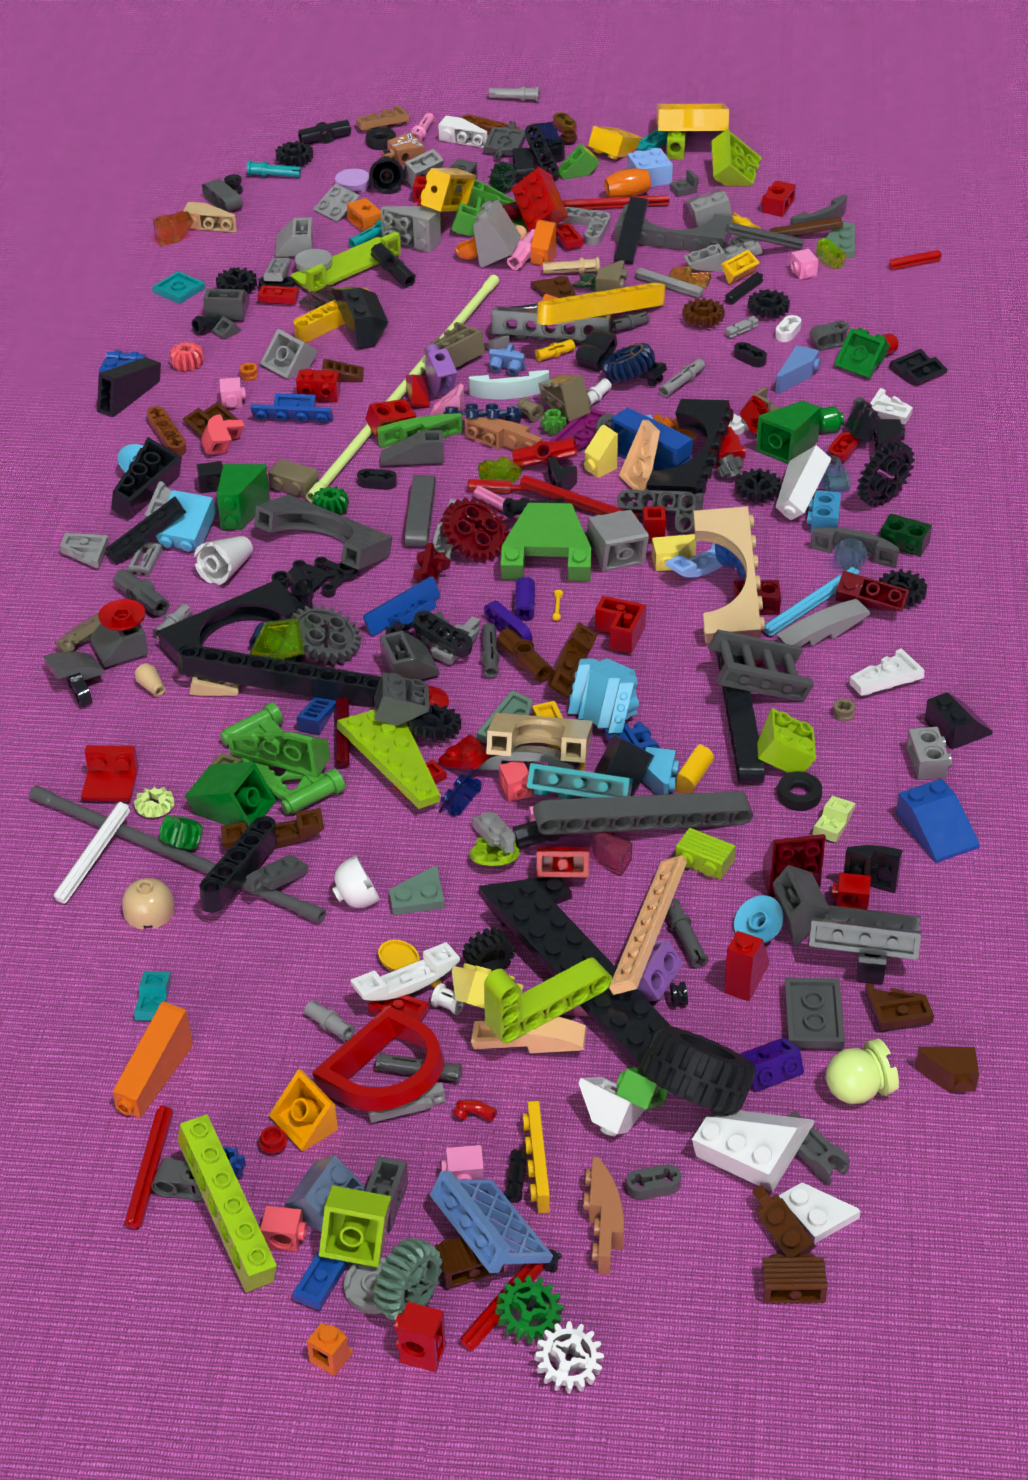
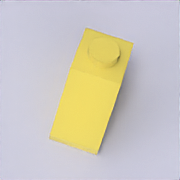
[584,425,618,478]
[651,534,696,571]

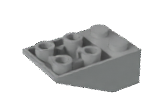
[381,206,441,253]

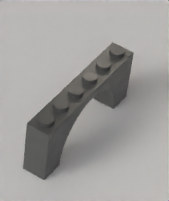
[615,204,733,251]
[254,494,393,570]

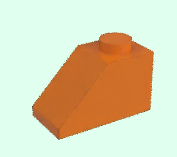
[531,220,556,266]

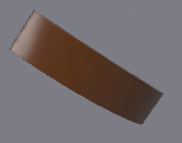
[548,622,598,700]
[220,808,324,849]

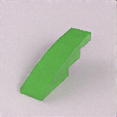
[377,413,463,448]

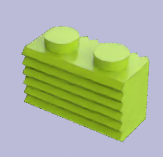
[676,828,736,880]

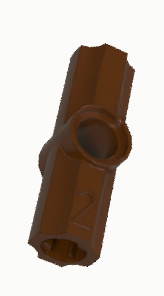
[497,628,552,683]

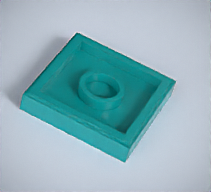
[152,271,206,304]

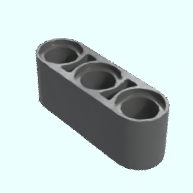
[202,179,243,212]

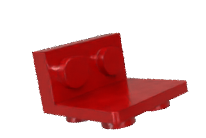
[81,745,139,801]

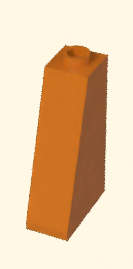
[112,1001,193,1118]

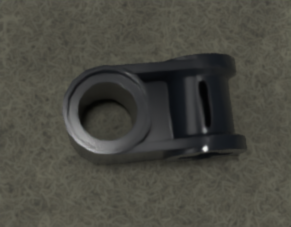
[531,139,565,163]

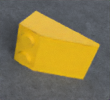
[588,126,643,160]

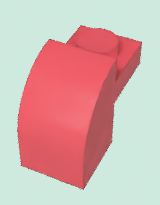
[201,414,245,455]

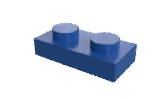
[293,1251,349,1311]

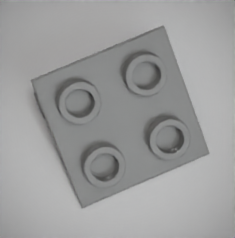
[313,183,360,223]

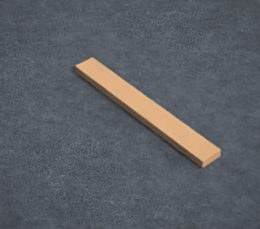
[609,855,687,995]

